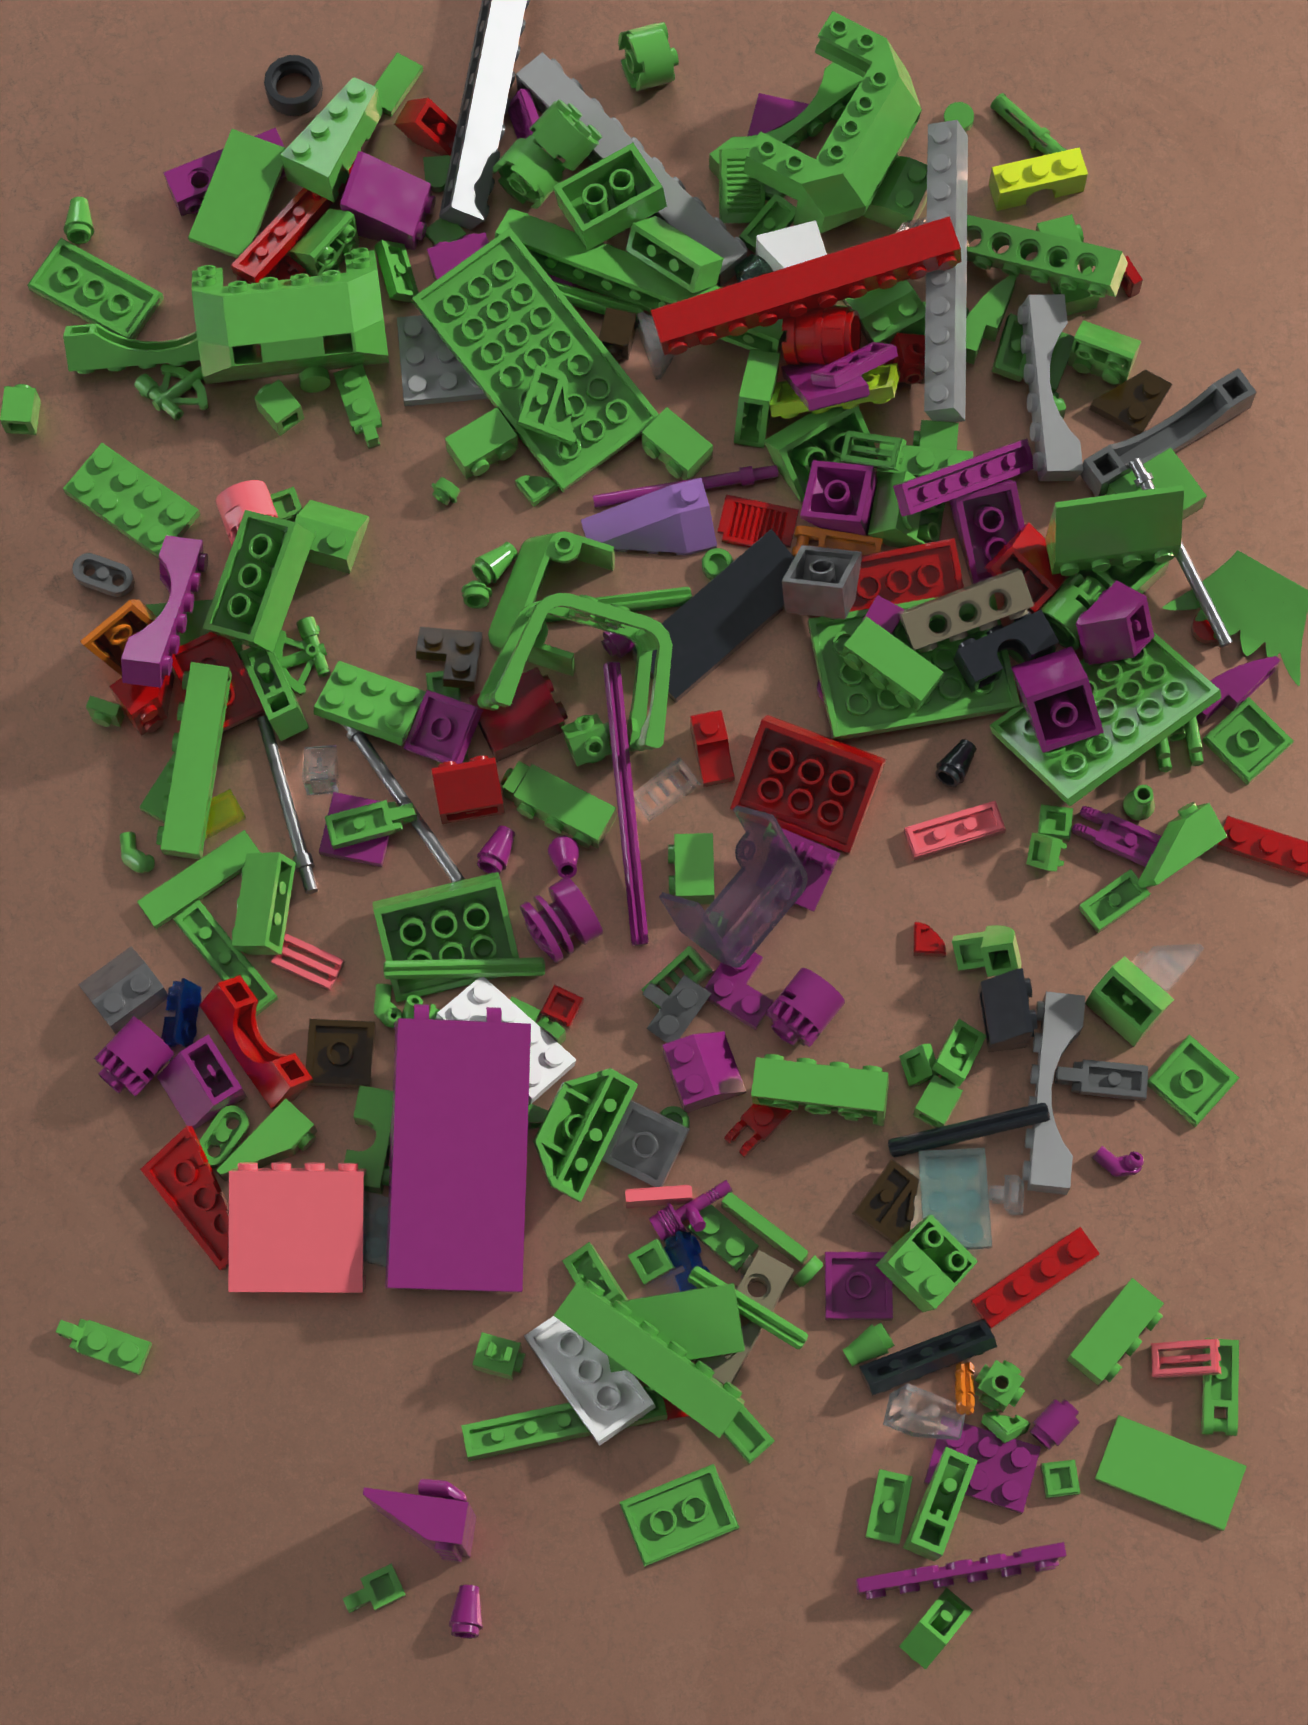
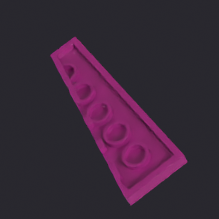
[855,1542,1067,1600]

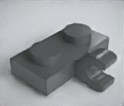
[642,975,712,1043]

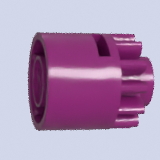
[766,968,845,1047]
[94,1016,175,1097]

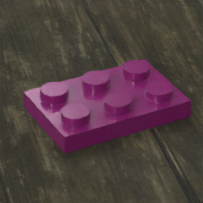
[924,1416,1041,1514]

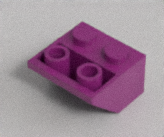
[1076,580,1154,665]
[157,1034,247,1130]

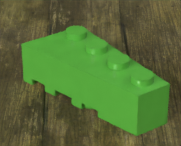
[281,77,383,203]
[751,1054,889,1126]

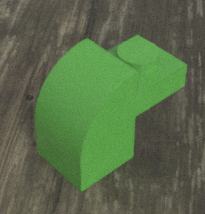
[952,925,1022,977]

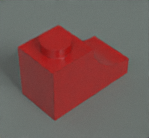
[690,710,735,787]

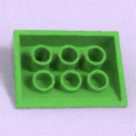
[1045,485,1184,576]
[372,872,519,1002]

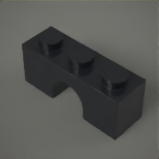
[954,610,1059,692]

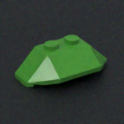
[533,1068,638,1202]

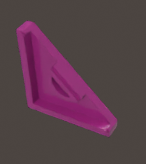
[747,93,809,136]

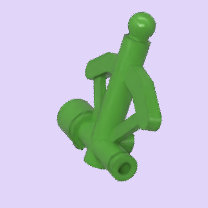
[134,364,208,421]
[274,616,331,695]

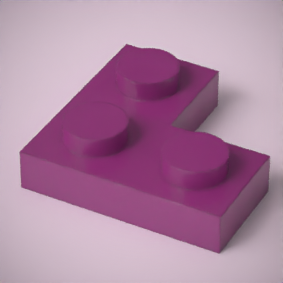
[705,940,773,1030]

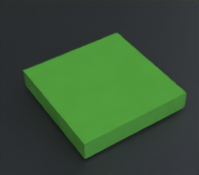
[1202,697,1294,785]
[1147,1034,1239,1127]

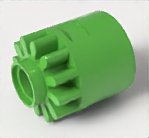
[1040,573,1106,650]

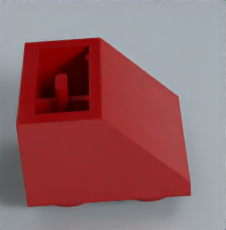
[984,522,1066,612]
[431,756,505,824]

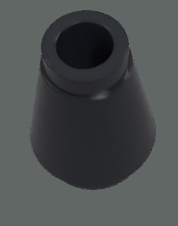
[935,739,977,787]

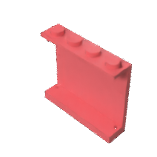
[228,1162,366,1293]

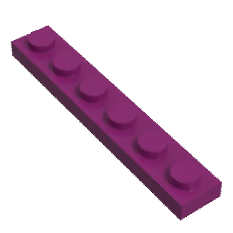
[893,438,1034,517]

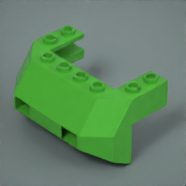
[744,11,922,234]
[192,247,389,384]

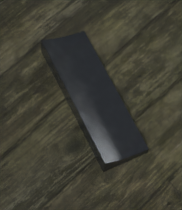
[633,529,795,703]

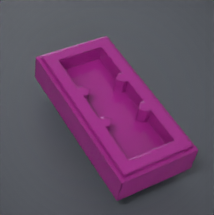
[508,89,539,139]

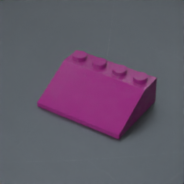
[363,1487,477,1562]

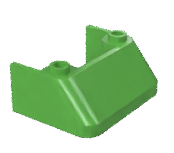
[488,532,615,676]

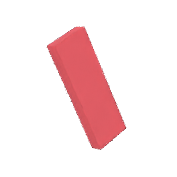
[904,800,1006,860]

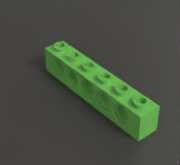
[967,215,1128,298]

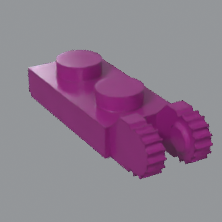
[1072,806,1162,867]

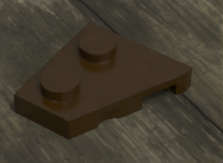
[1089,369,1173,435]
[852,1159,919,1244]

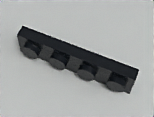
[859,1318,997,1396]

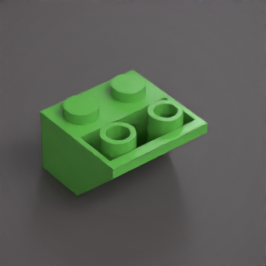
[290,209,360,276]
[1067,320,1141,384]
[868,471,945,548]
[1085,956,1175,1046]
[876,1214,978,1312]

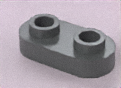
[72,553,135,597]

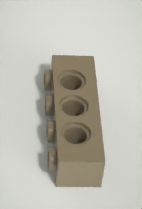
[898,568,1034,653]
[692,1250,794,1385]

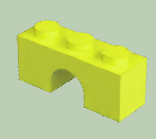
[989,147,1088,211]

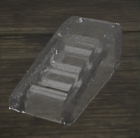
[634,757,702,822]

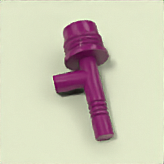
[649,1180,733,1241]

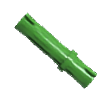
[990,93,1067,155]

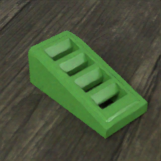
[641,946,714,1010]

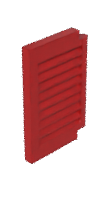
[717,494,799,548]

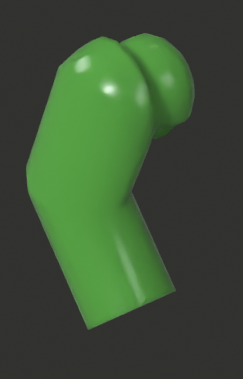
[374,984,402,1028]

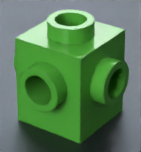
[561,713,612,766]
[975,1360,1025,1412]

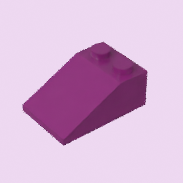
[949,479,1025,585]

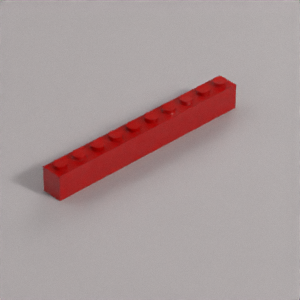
[651,216,962,356]

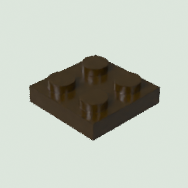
[306,1019,376,1088]

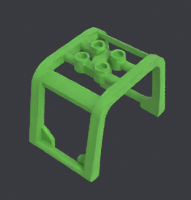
[477,593,673,751]

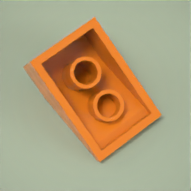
[80,599,157,676]

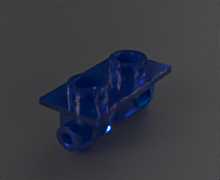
[161,978,202,1048]
[664,1231,711,1291]

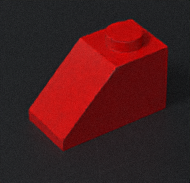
[394,97,457,156]

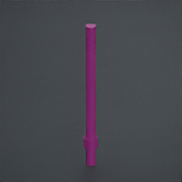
[593,465,778,508]

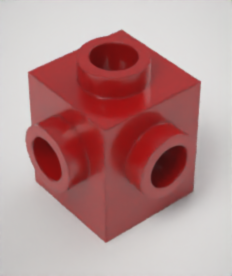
[886,333,925,384]

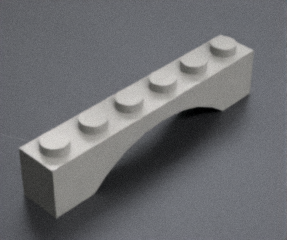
[1018,294,1083,481]
[1022,991,1085,1195]

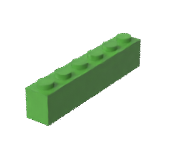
[156,662,232,860]
[553,1279,745,1438]

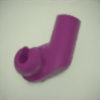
[418,1479,467,1502]

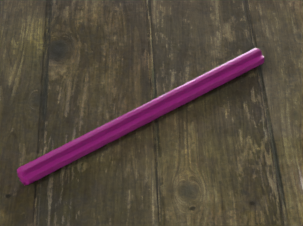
[603,662,649,946]

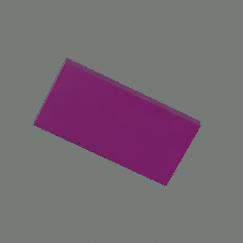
[781,363,870,411]

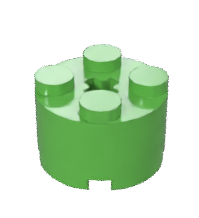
[618,22,679,91]
[529,99,602,171]
[493,135,565,209]

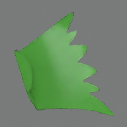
[1162,550,1308,686]

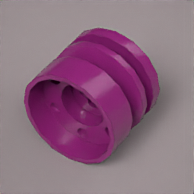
[520,877,603,963]

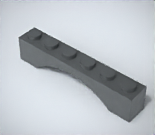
[1080,368,1257,497]

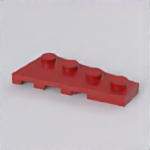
[140,1126,229,1271]

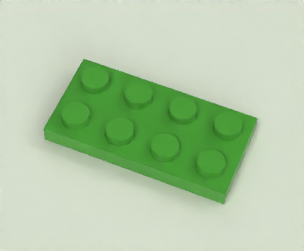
[63,443,200,559]

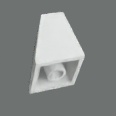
[755,220,827,275]

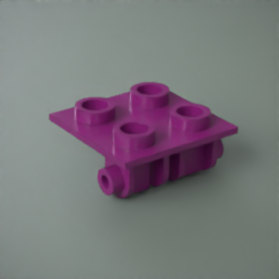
[755,828,840,912]

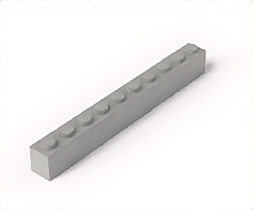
[516,52,748,287]
[924,120,968,422]

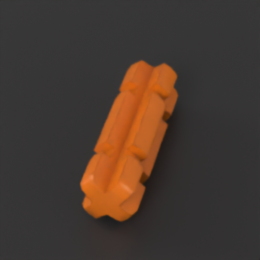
[955,1361,975,1416]

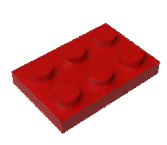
[172,632,265,732]

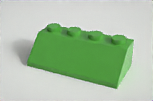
[203,510,315,653]

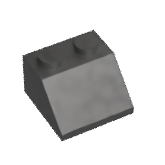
[782,545,862,619]
[78,946,169,1034]

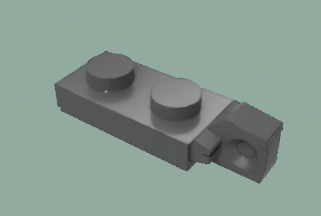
[1055,1059,1148,1101]

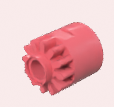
[215,480,278,546]

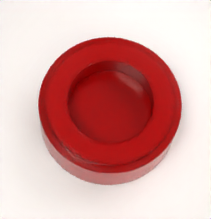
[1191,615,1218,644]

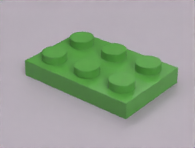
[314,661,426,746]

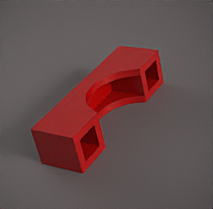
[199,975,313,1109]

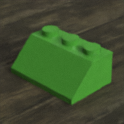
[764,406,878,502]

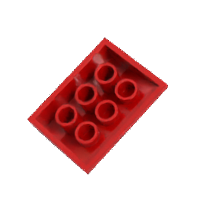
[730,715,886,854]

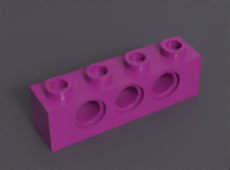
[163,127,286,217]

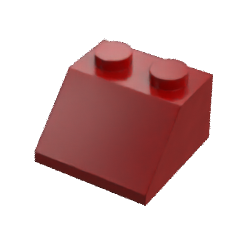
[109,670,175,736]

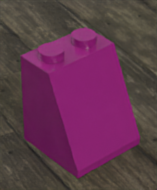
[340,151,436,250]
[1011,646,1104,753]

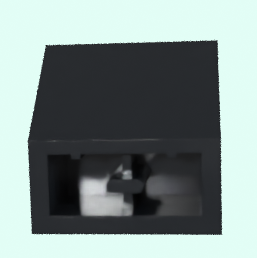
[978,968,1037,1052]

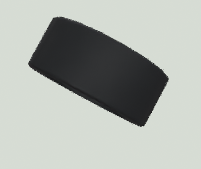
[264,55,323,116]

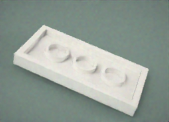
[436,977,577,1105]
[524,1316,656,1446]

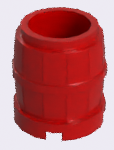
[782,305,861,365]

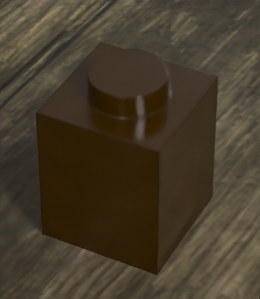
[599,307,637,360]

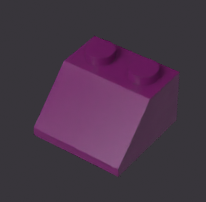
[800,460,878,536]
[662,1031,746,1113]

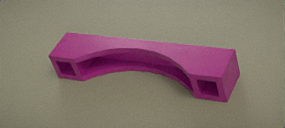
[121,535,208,688]

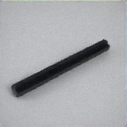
[888,1103,1050,1157]

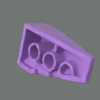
[581,478,717,556]

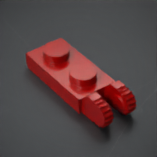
[724,1104,795,1157]

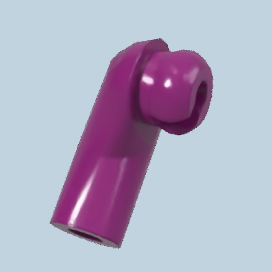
[1092,1146,1144,1177]

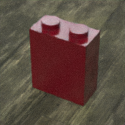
[468,667,568,762]

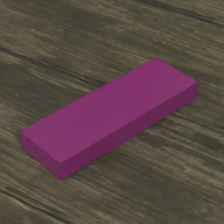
[811,342,898,388]

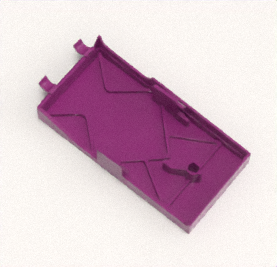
[385,1004,531,1293]

